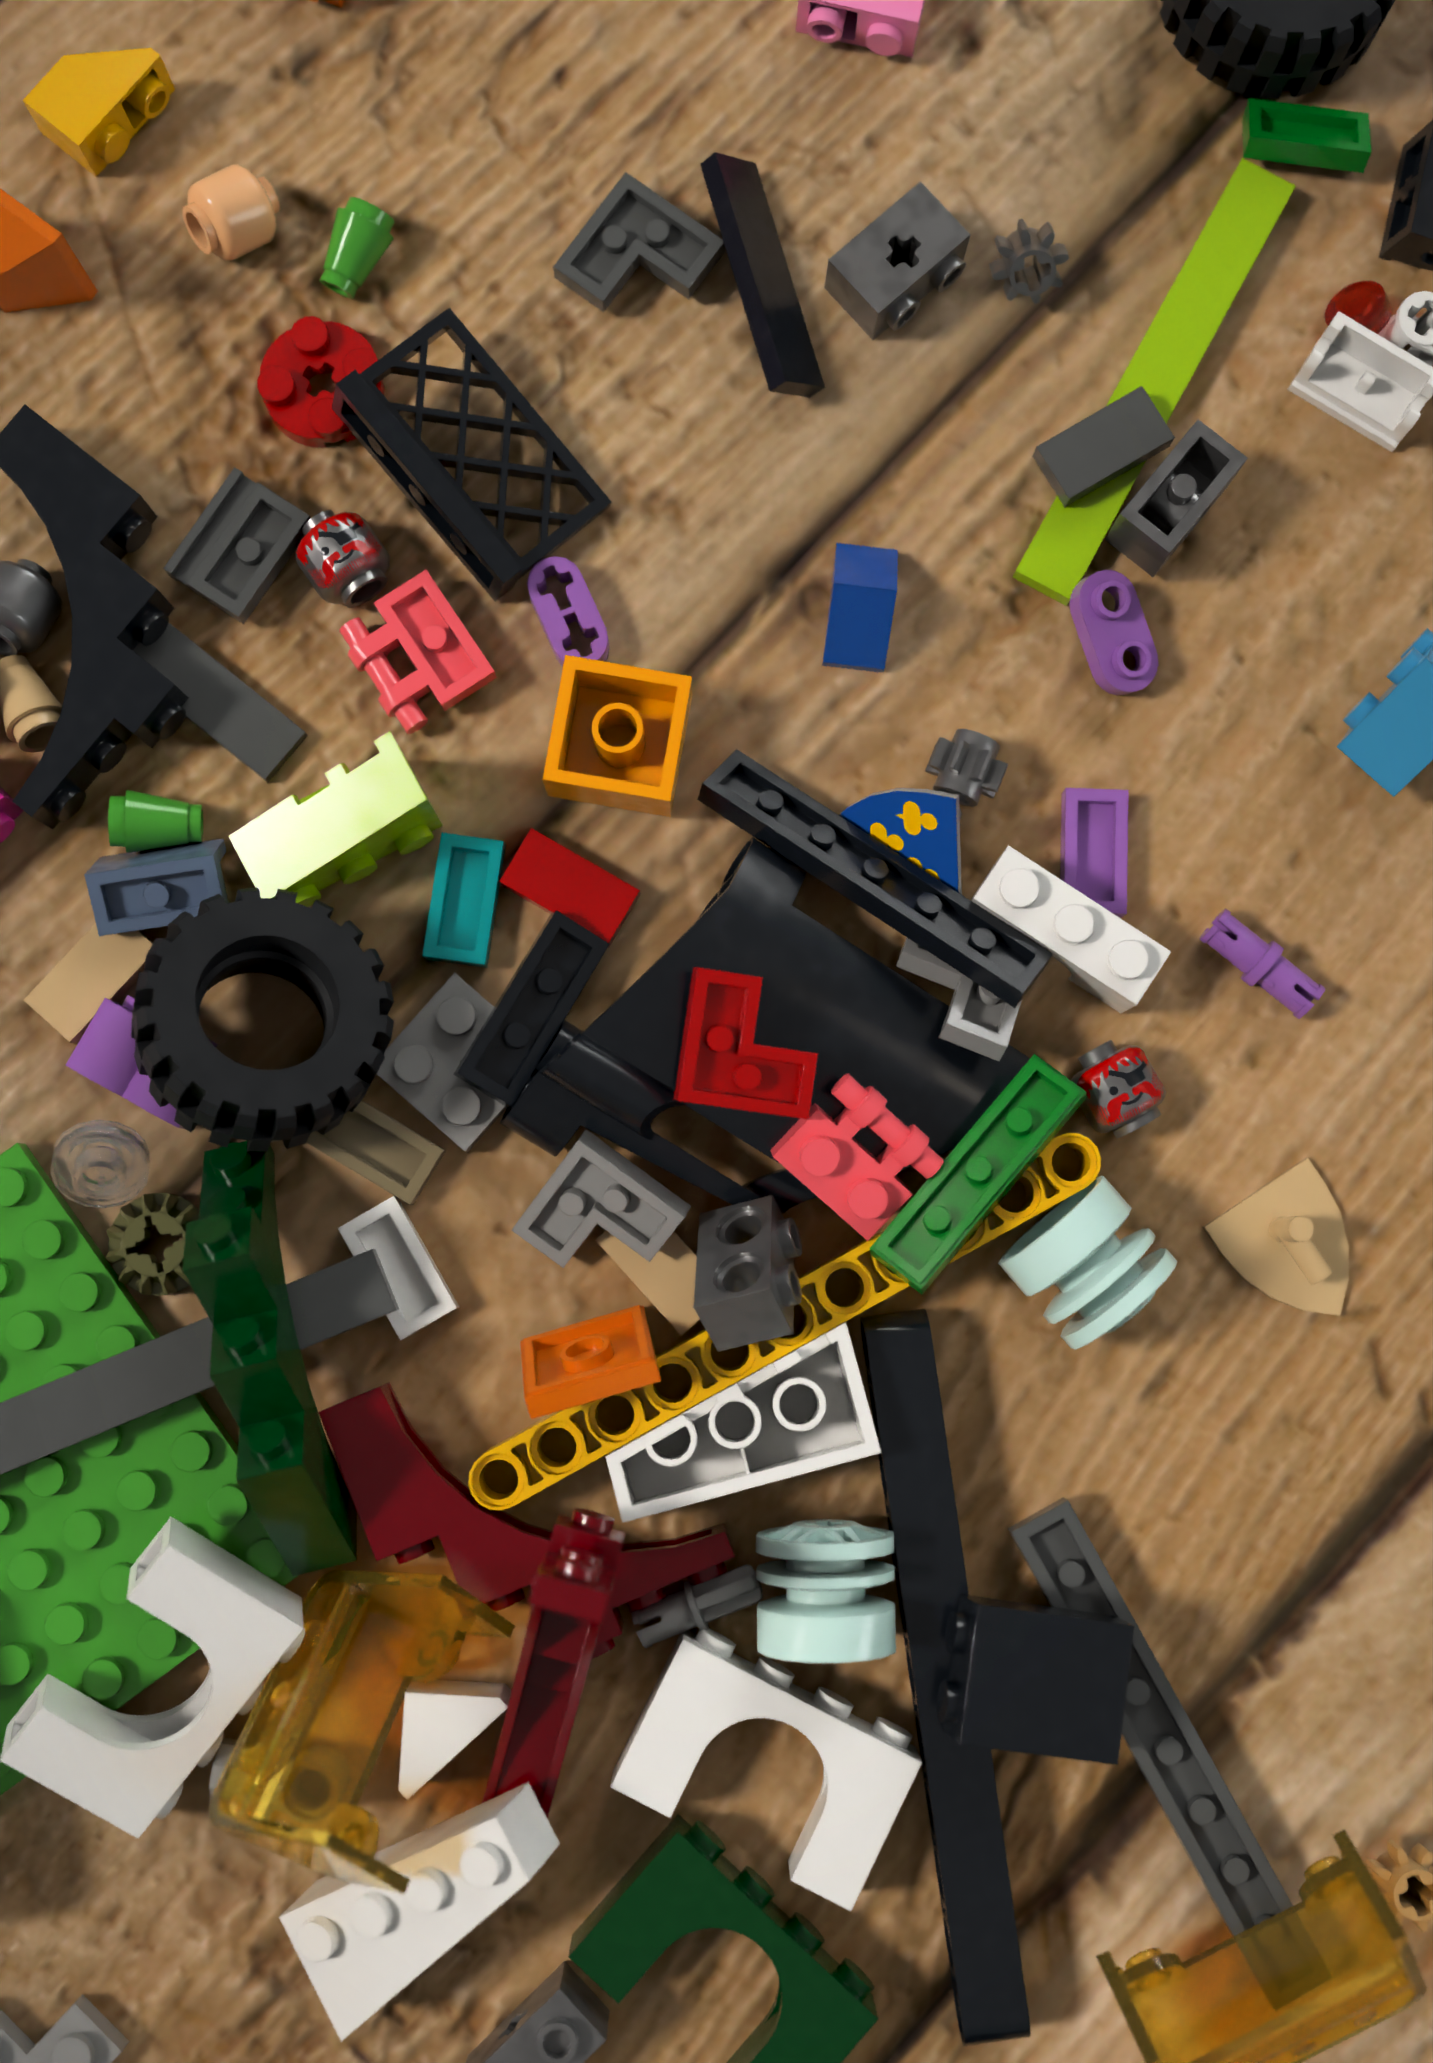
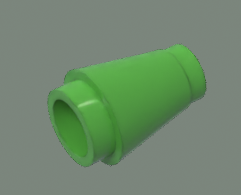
[320,197,395,299]
[108,790,203,853]

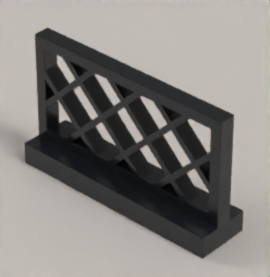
[332,307,612,602]

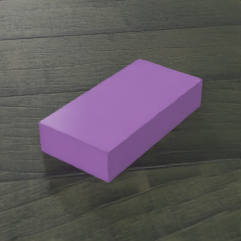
[1060,788,1129,918]

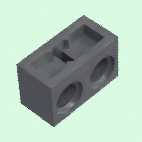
[694,1195,802,1352]

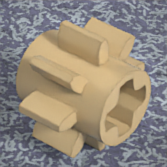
[1363,1839,1433,1932]

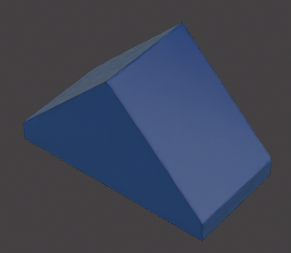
[822,543,898,673]

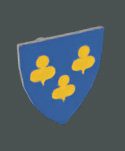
[839,788,962,895]

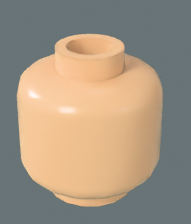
[182,164,280,261]

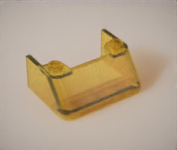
[209,1570,515,1894]
[1096,1829,1427,2063]

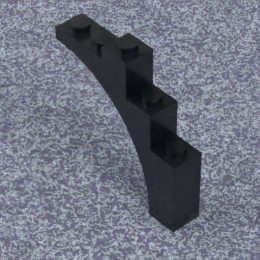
[0,404,189,829]

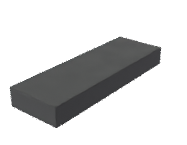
[132,623,308,783]

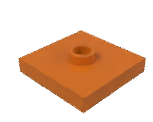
[520,1305,661,1419]

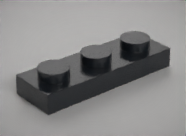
[454,910,609,1108]

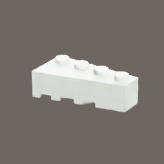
[279,1782,560,2041]

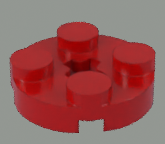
[257,316,385,448]

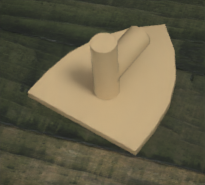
[1203,1158,1349,1316]

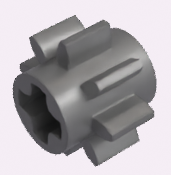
[989,219,1069,304]
[925,729,1008,807]

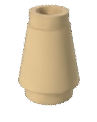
[0,655,62,752]

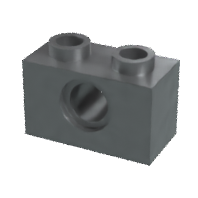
[1105,419,1248,577]

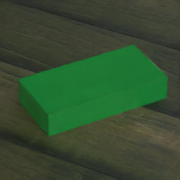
[1242,98,1372,173]

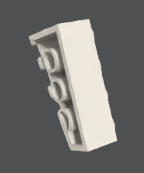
[606,1322,881,1523]

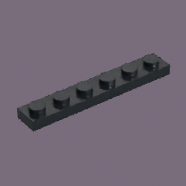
[697,749,1053,1008]

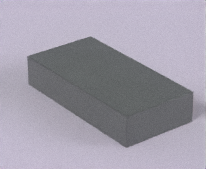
[1033,386,1175,507]

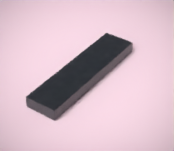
[701,152,825,397]

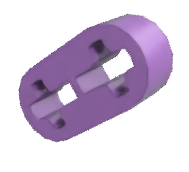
[527,556,610,667]

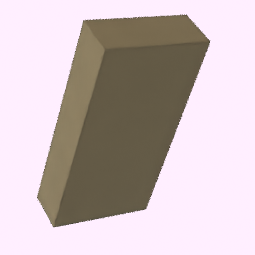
[306,1100,446,1205]

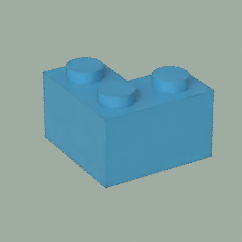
[1337,628,1433,797]

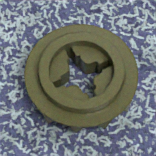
[106,1193,199,1296]

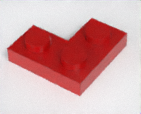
[674,967,818,1120]

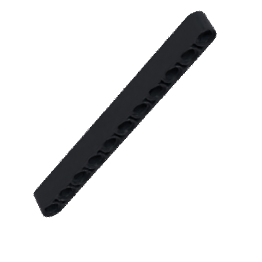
[860,1309,1031,2046]

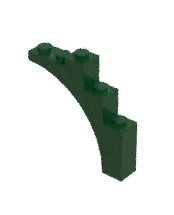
[182,1141,357,1576]

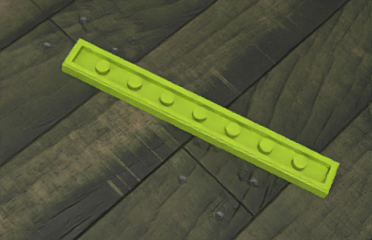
[1012,158,1296,606]

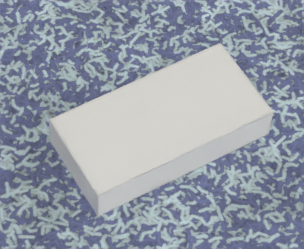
[338,1196,459,1340]

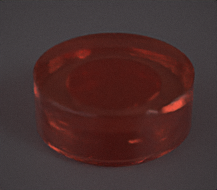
[1324,281,1392,334]

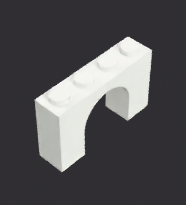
[0,1517,305,1839]
[611,1629,922,1911]

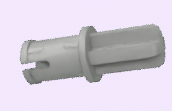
[631,1564,763,1649]

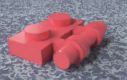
[340,569,497,734]
[770,1073,944,1241]

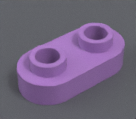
[1070,570,1158,695]

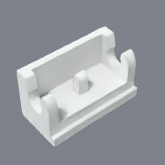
[1288,311,1433,452]

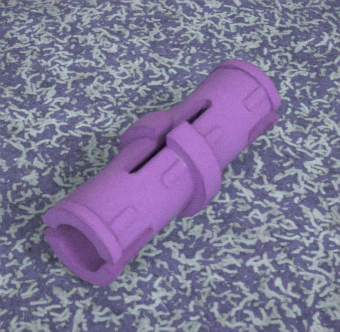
[1199,908,1326,1019]

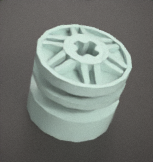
[998,1176,1177,1350]
[756,1519,896,1663]

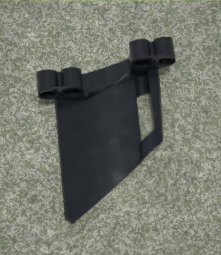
[500,837,1030,1214]

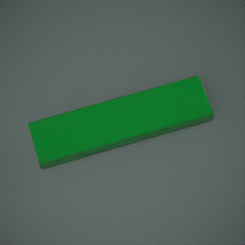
[869,1054,1086,1295]

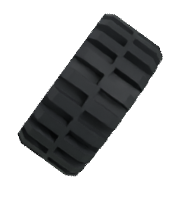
[1160,0,1395,99]
[131,887,394,1152]

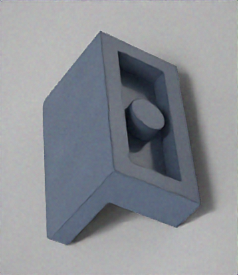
[84,839,229,936]

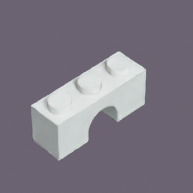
[970,845,1171,1013]

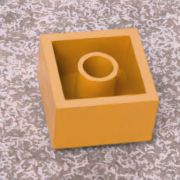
[542,655,692,817]

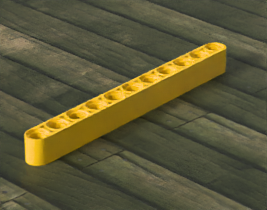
[468,1133,1101,1511]

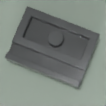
[163,467,311,624]

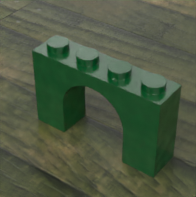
[568,1814,878,2063]

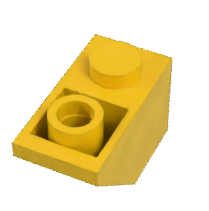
[22,48,175,177]

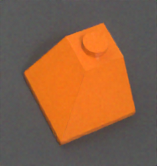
[0,188,98,313]

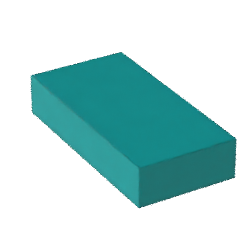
[422,832,506,968]

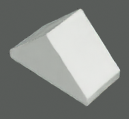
[398,1679,512,1800]

